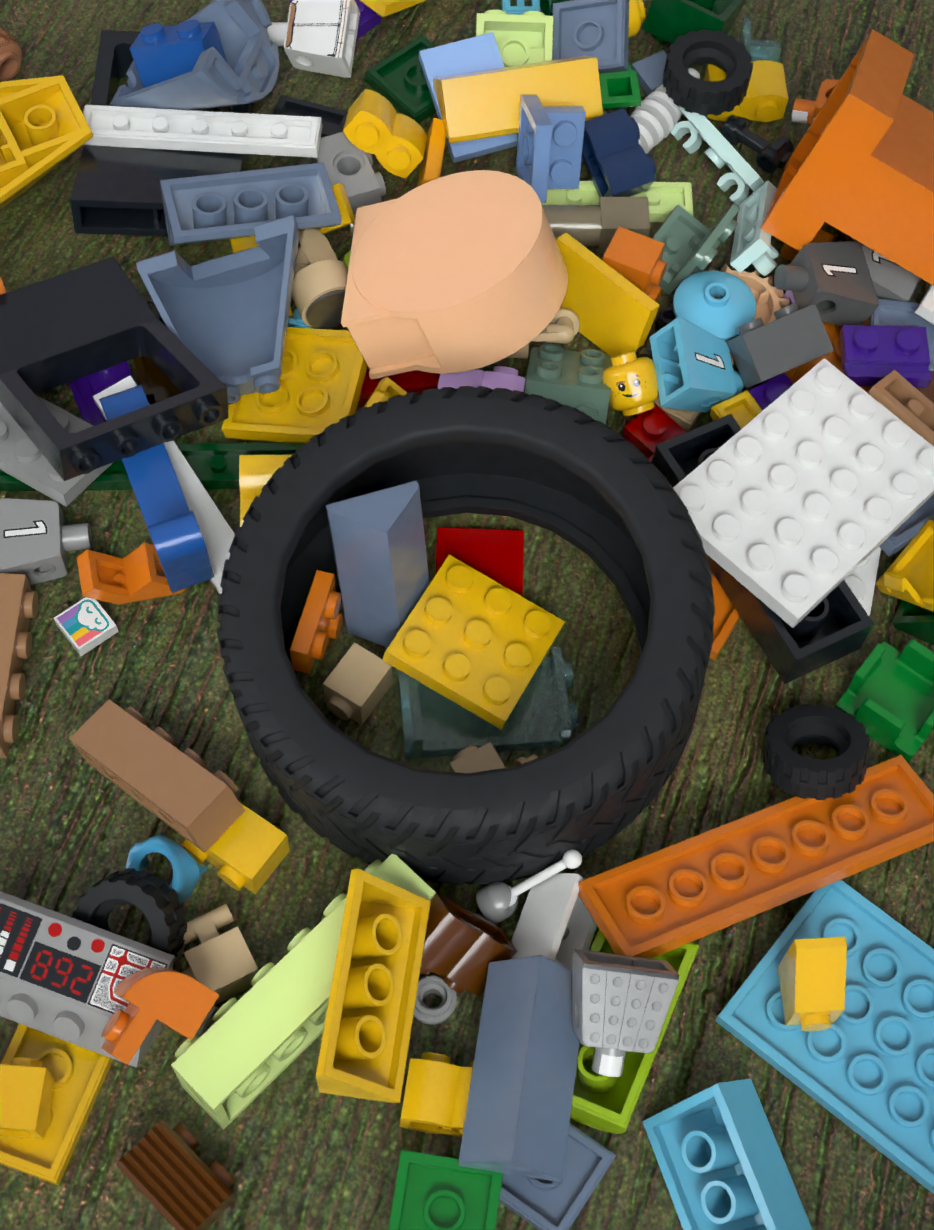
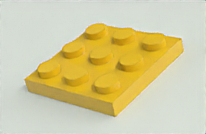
[221,327,368,444]
[382,555,565,729]

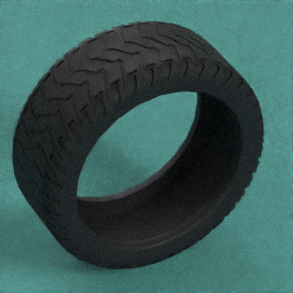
[217,386,715,885]

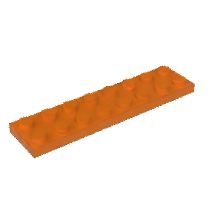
[578,755,934,959]

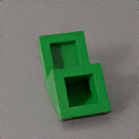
[599,62,641,109]

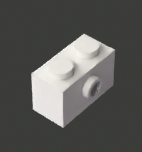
[511,873,597,970]

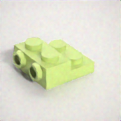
[476,10,553,67]

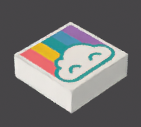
[54,597,118,656]

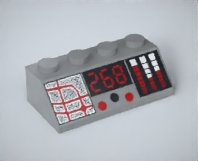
[0,891,175,1068]

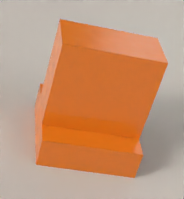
[760,29,934,286]

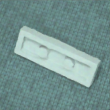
[671,107,765,205]
[730,180,779,276]

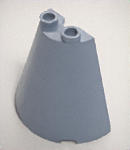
[110,0,279,110]
[136,215,299,404]

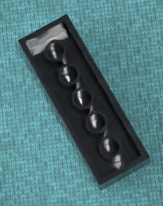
[651,414,874,684]

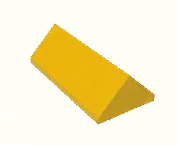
[433,56,603,143]
[316,869,431,1103]

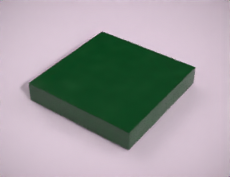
[365,35,436,124]

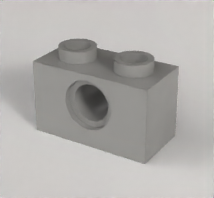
[311,132,386,213]

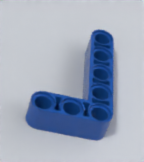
[99,385,214,593]

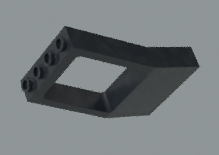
[70,30,254,239]
[0,257,228,481]

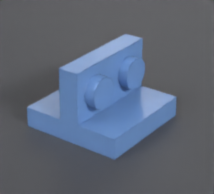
[516,95,586,203]

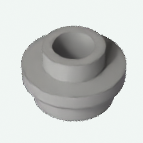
[413,974,457,1025]

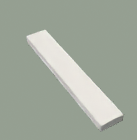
[83,105,323,158]
[93,375,235,594]

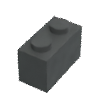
[727,302,834,388]

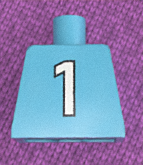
[649,317,744,413]

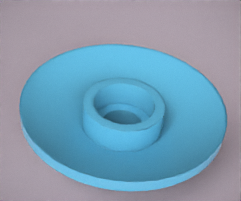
[673,270,756,341]

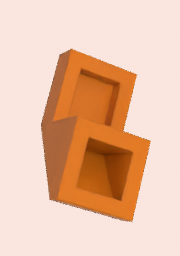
[76,542,186,605]

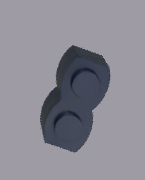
[582,108,656,197]

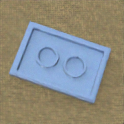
[419,32,518,163]

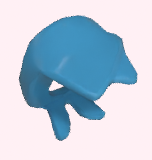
[125,832,207,904]

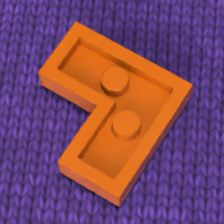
[290,570,343,674]

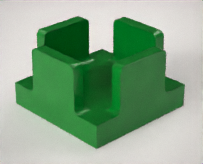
[835,639,934,764]
[388,1150,503,1230]

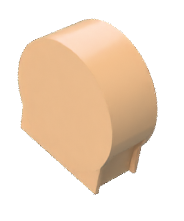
[341,170,568,380]

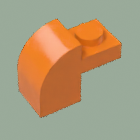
[101,967,219,1065]

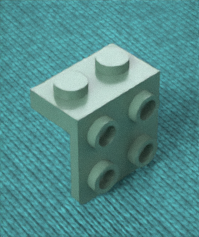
[652,203,740,295]
[524,344,612,425]

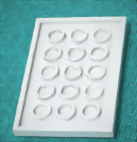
[673,358,934,628]

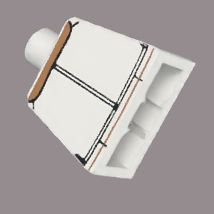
[267,0,360,78]

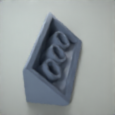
[160,162,342,246]
[326,480,430,648]
[458,955,580,1182]

